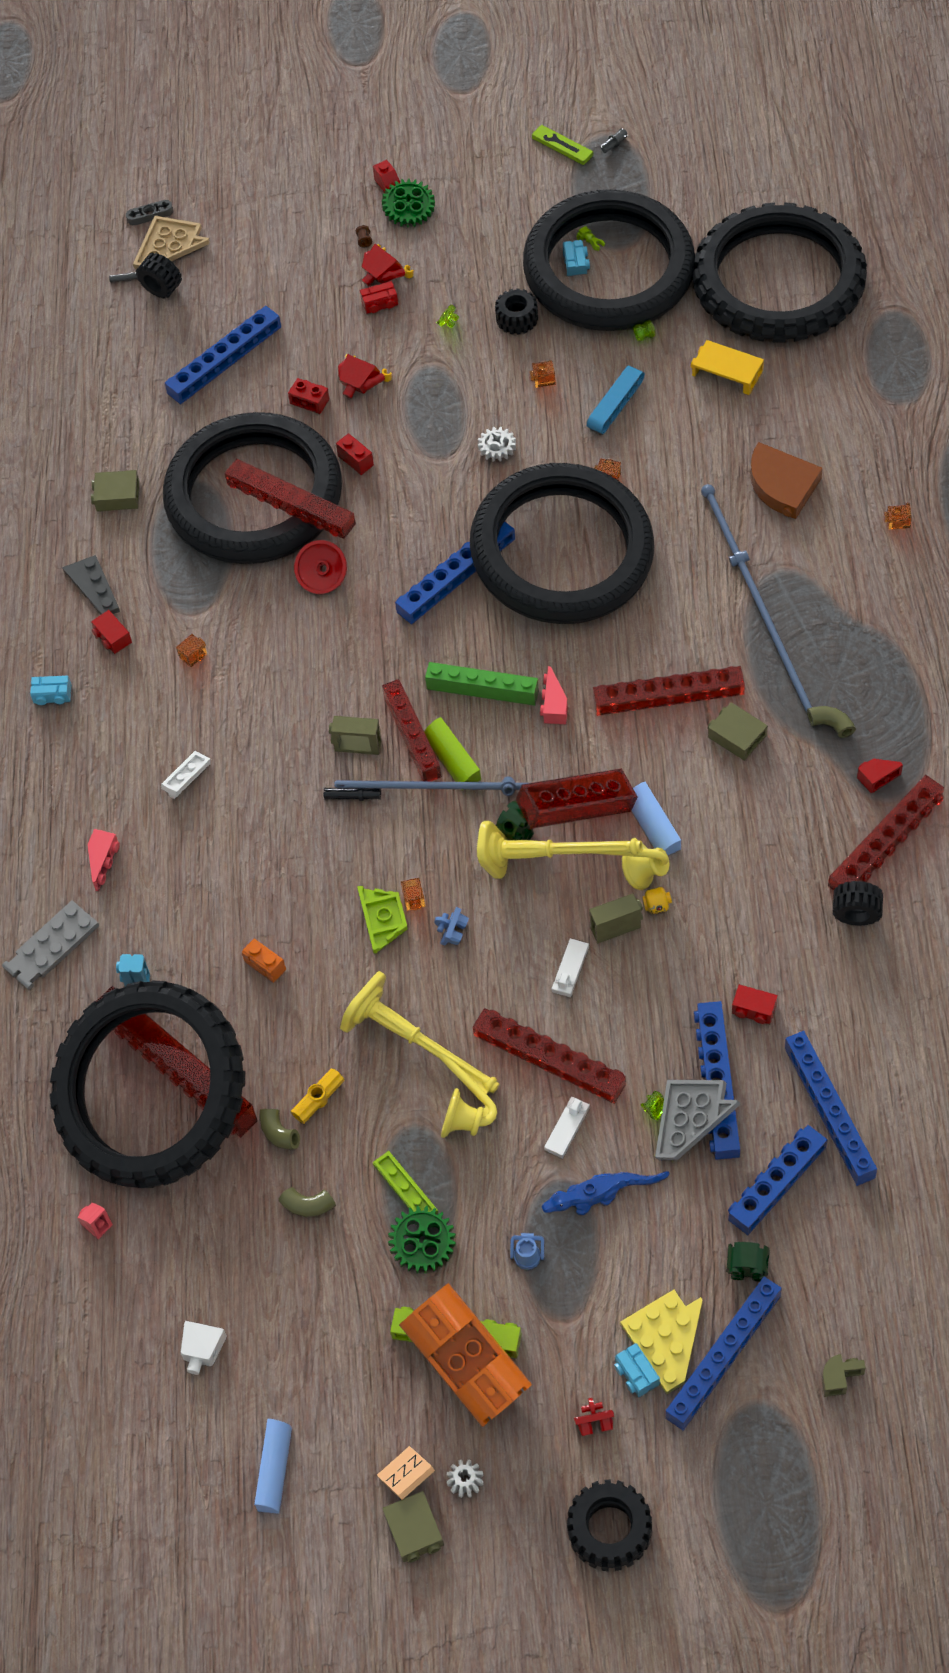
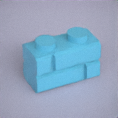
[563,240,590,276]
[30,676,72,705]
[116,954,150,987]
[614,1343,660,1397]

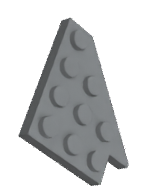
[655,1080,740,1161]

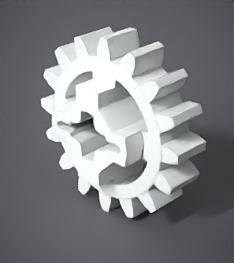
[478,427,516,462]

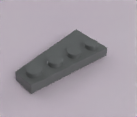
[62,555,120,615]

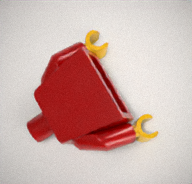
[361,244,414,287]
[338,354,392,399]

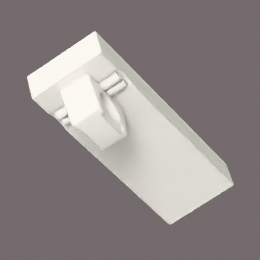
[161,751,210,799]
[552,938,589,998]
[544,1096,590,1159]

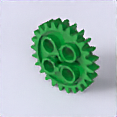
[382,178,435,227]
[388,1205,456,1274]

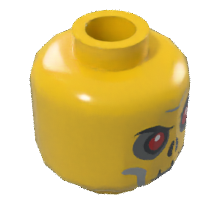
[642,887,672,914]

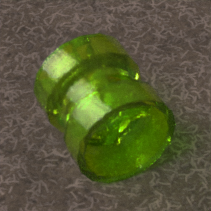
[633,320,656,342]

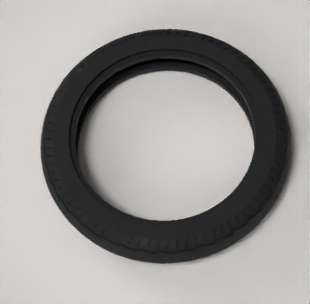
[523,189,695,331]
[163,412,342,564]
[470,463,654,624]

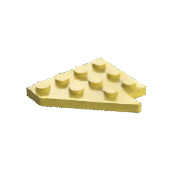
[620,1290,703,1394]

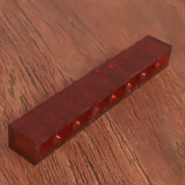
[224,458,356,539]

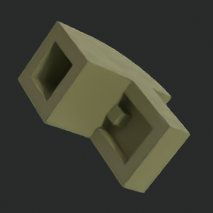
[822,1354,866,1397]

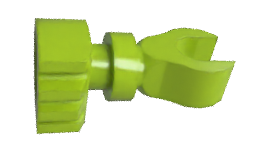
[576,226,605,251]

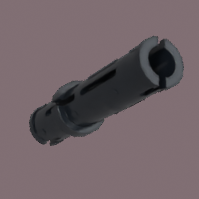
[323,787,381,801]

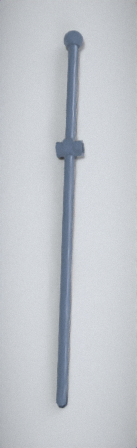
[701,484,812,712]

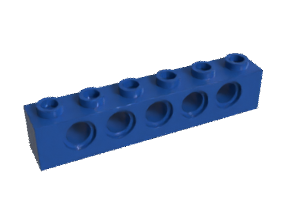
[728,1125,827,1236]

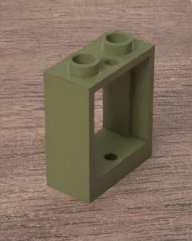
[329,716,382,755]

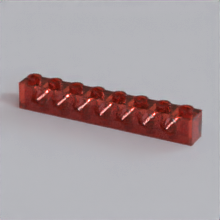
[593,666,745,716]
[828,775,944,890]
[473,1008,626,1104]

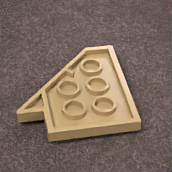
[133,216,210,269]

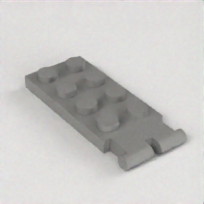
[2,900,99,990]

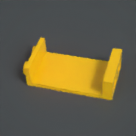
[691,340,764,395]

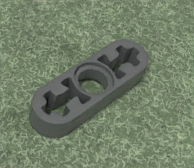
[126,200,173,225]

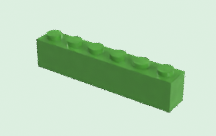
[425,662,539,706]

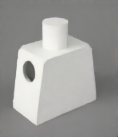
[181,1321,227,1375]

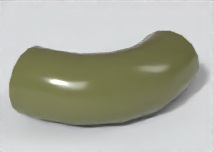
[807,706,856,738]
[259,1109,300,1150]
[278,1187,336,1217]

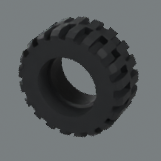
[567,1479,652,1571]

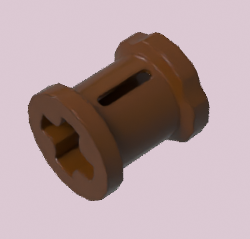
[355,225,372,248]

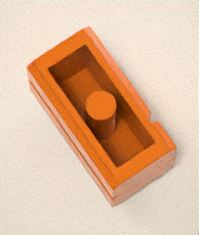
[242,938,286,983]

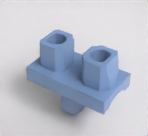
[434,907,469,946]

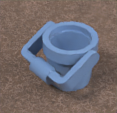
[510,1233,544,1270]

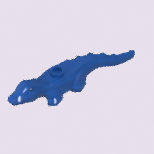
[542,1171,669,1215]

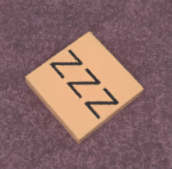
[377,1446,435,1500]

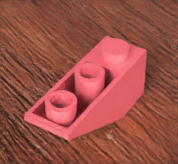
[540,666,568,724]
[87,829,120,891]

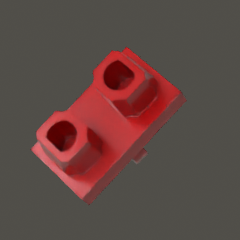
[574,1398,614,1436]

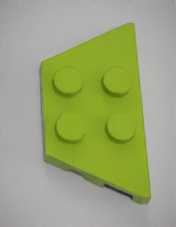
[357,886,408,954]

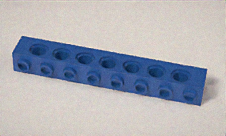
[165,306,281,405]
[395,521,515,625]
[694,1001,740,1160]
[785,1031,877,1186]
[666,1276,782,1431]

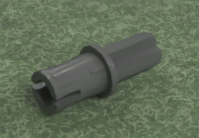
[600,128,628,153]

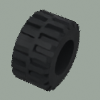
[136,253,182,298]
[495,288,538,335]
[832,881,883,926]

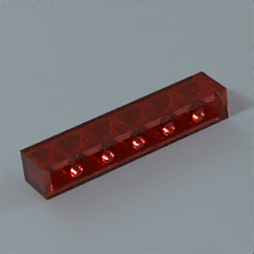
[382,679,442,782]

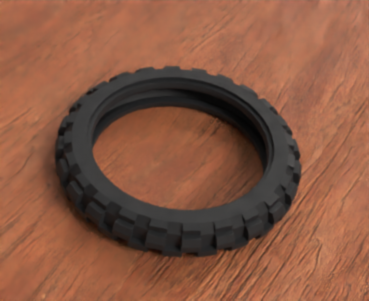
[692,202,867,343]
[50,980,245,1188]

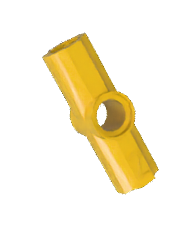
[291,1068,345,1124]

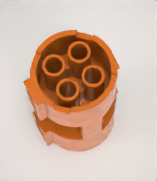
[399,1283,532,1427]

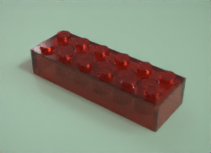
[515,768,638,829]

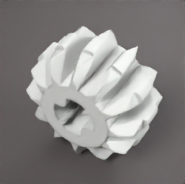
[447,1460,483,1498]

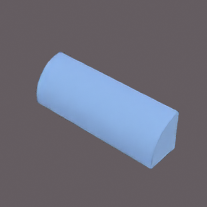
[625,782,681,855]
[254,1419,292,1514]

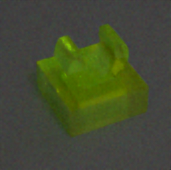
[437,304,459,328]
[641,1091,664,1121]

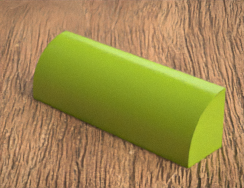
[423,717,481,790]

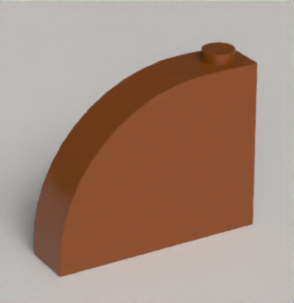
[751,442,822,519]

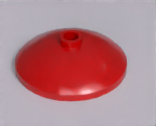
[294,540,347,594]

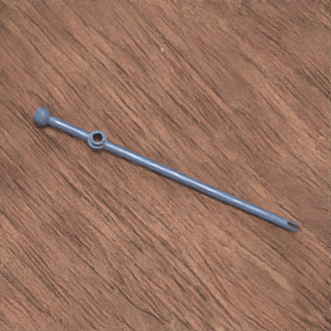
[334,777,562,796]

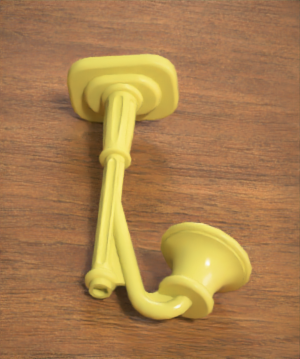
[477,821,670,890]
[340,971,500,1138]

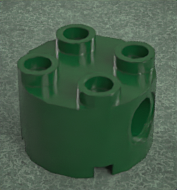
[496,800,540,840]
[726,1242,770,1282]

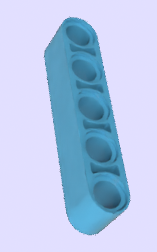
[586,365,645,434]

